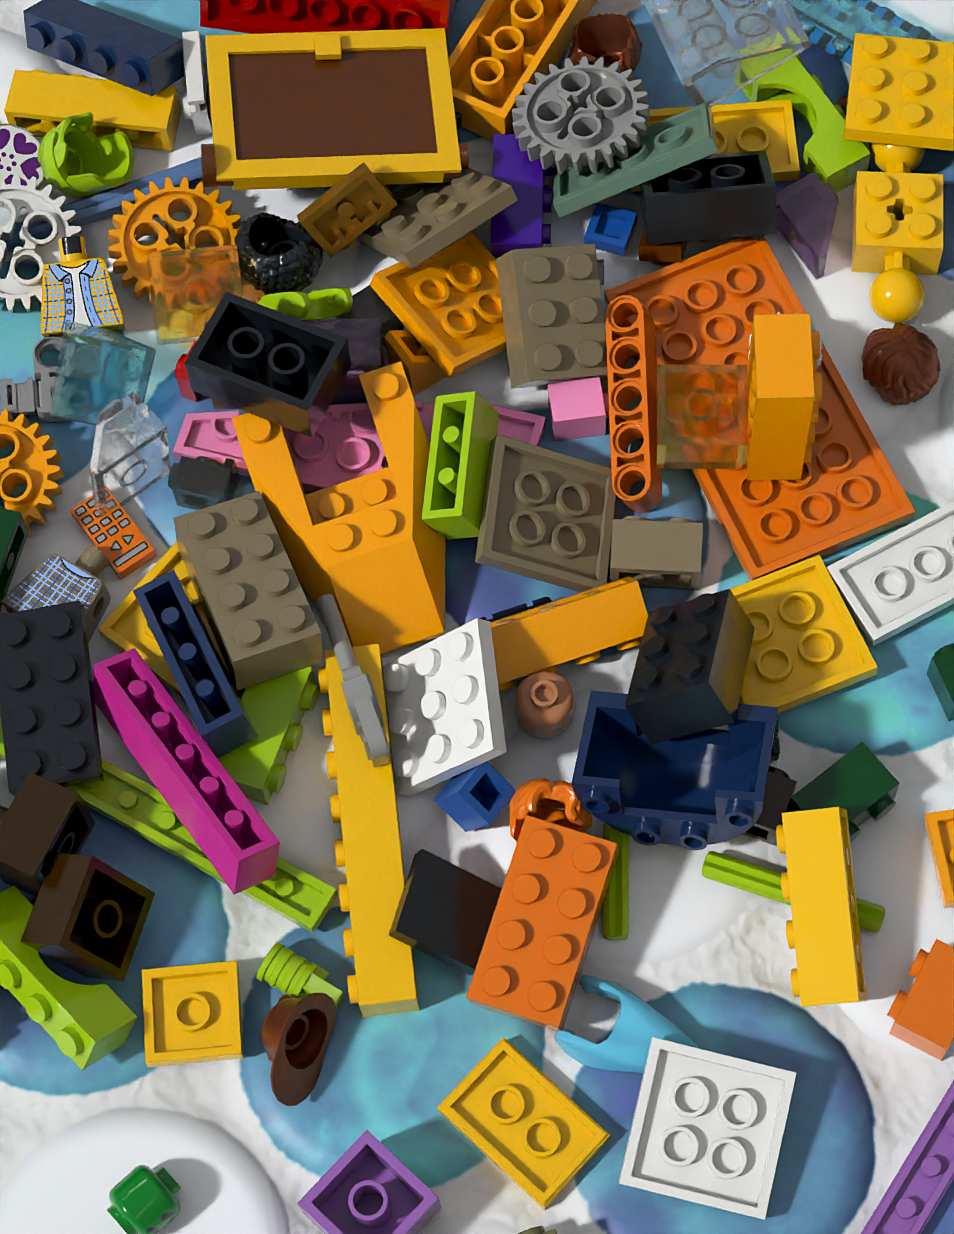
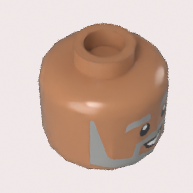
[515,671,575,739]

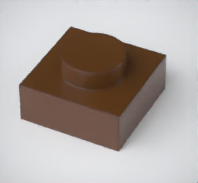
[639,229,687,266]

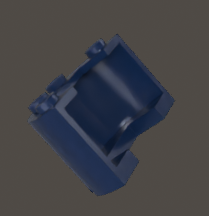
[572,691,778,850]

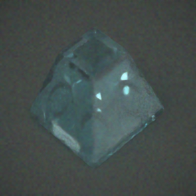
[50,320,156,434]

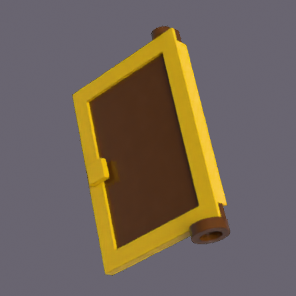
[201,28,469,190]

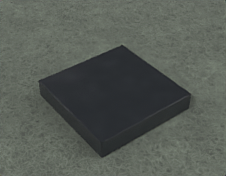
[388,849,502,976]

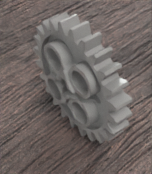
[512,56,650,176]

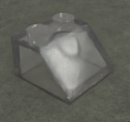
[90,391,171,518]

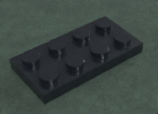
[0,600,104,796]

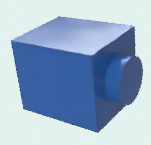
[434,761,516,832]

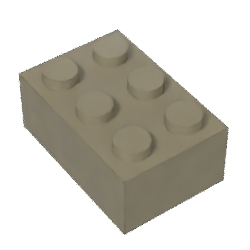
[496,244,608,389]

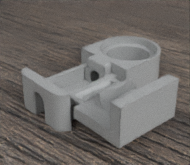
[0,336,77,423]

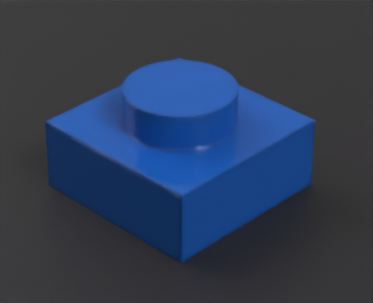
[584,202,637,257]

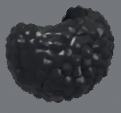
[234,212,324,295]

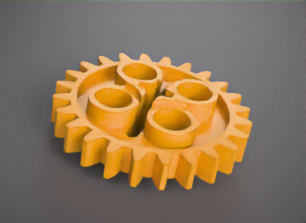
[108,177,241,312]
[0,409,64,538]

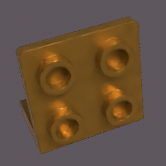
[297,162,398,257]

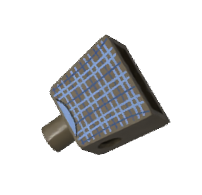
[2,546,111,644]

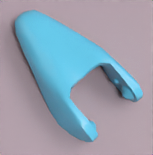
[554,975,700,1073]

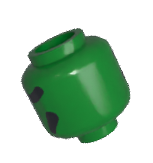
[107,1165,181,1234]

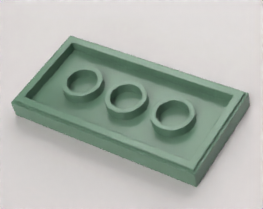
[553,103,719,217]

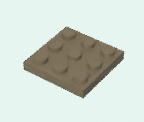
[358,167,518,269]
[475,434,616,592]

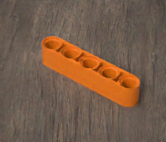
[605,295,662,513]

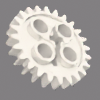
[0,173,82,313]

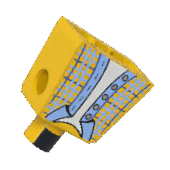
[41,236,126,338]

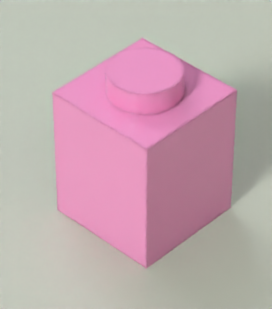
[547,376,609,442]

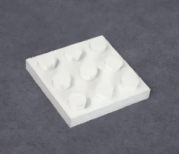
[383,618,507,796]
[618,1037,797,1220]

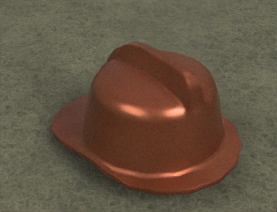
[261,993,336,1106]

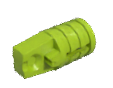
[256,942,344,1009]

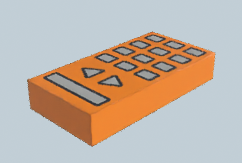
[70,486,157,580]

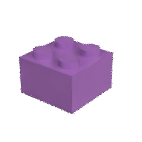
[297,1130,442,1234]

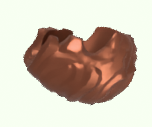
[568,13,642,73]
[861,323,941,406]

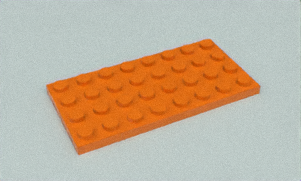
[604,237,915,581]

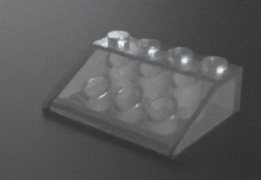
[642,0,812,108]

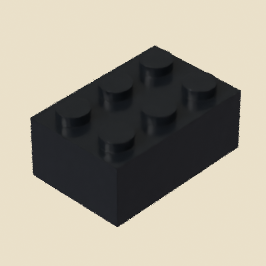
[639,150,777,245]
[185,292,351,438]
[625,589,755,745]

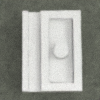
[181,31,212,136]

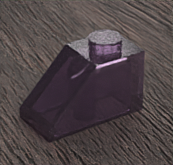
[776,172,839,280]

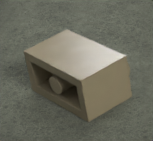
[610,515,703,590]

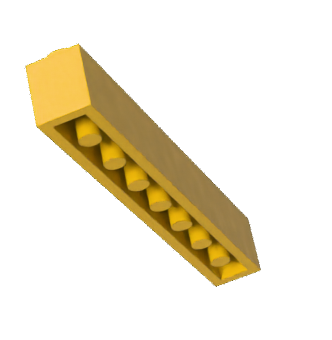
[318,644,419,1018]

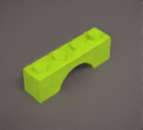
[733,33,871,199]
[0,886,137,1071]

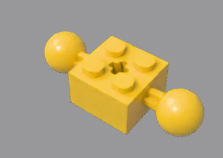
[851,143,943,323]

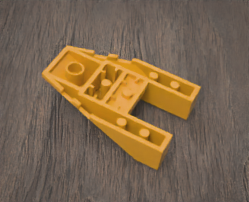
[232,361,446,656]

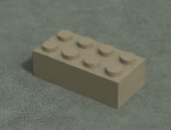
[173,491,323,691]

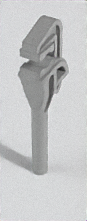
[317,594,391,768]

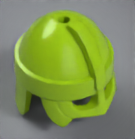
[38,112,134,198]

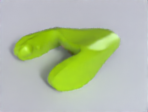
[253,287,353,324]

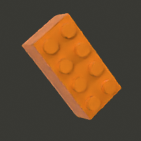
[466,815,620,1032]

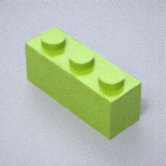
[421,391,499,540]
[217,666,320,805]

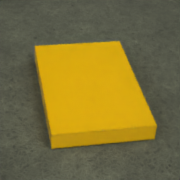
[437,1037,610,1210]

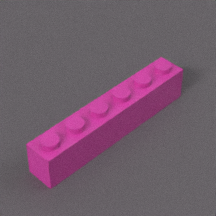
[93,648,280,895]

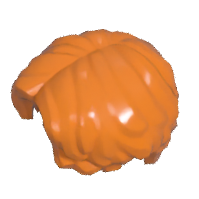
[509,778,592,842]

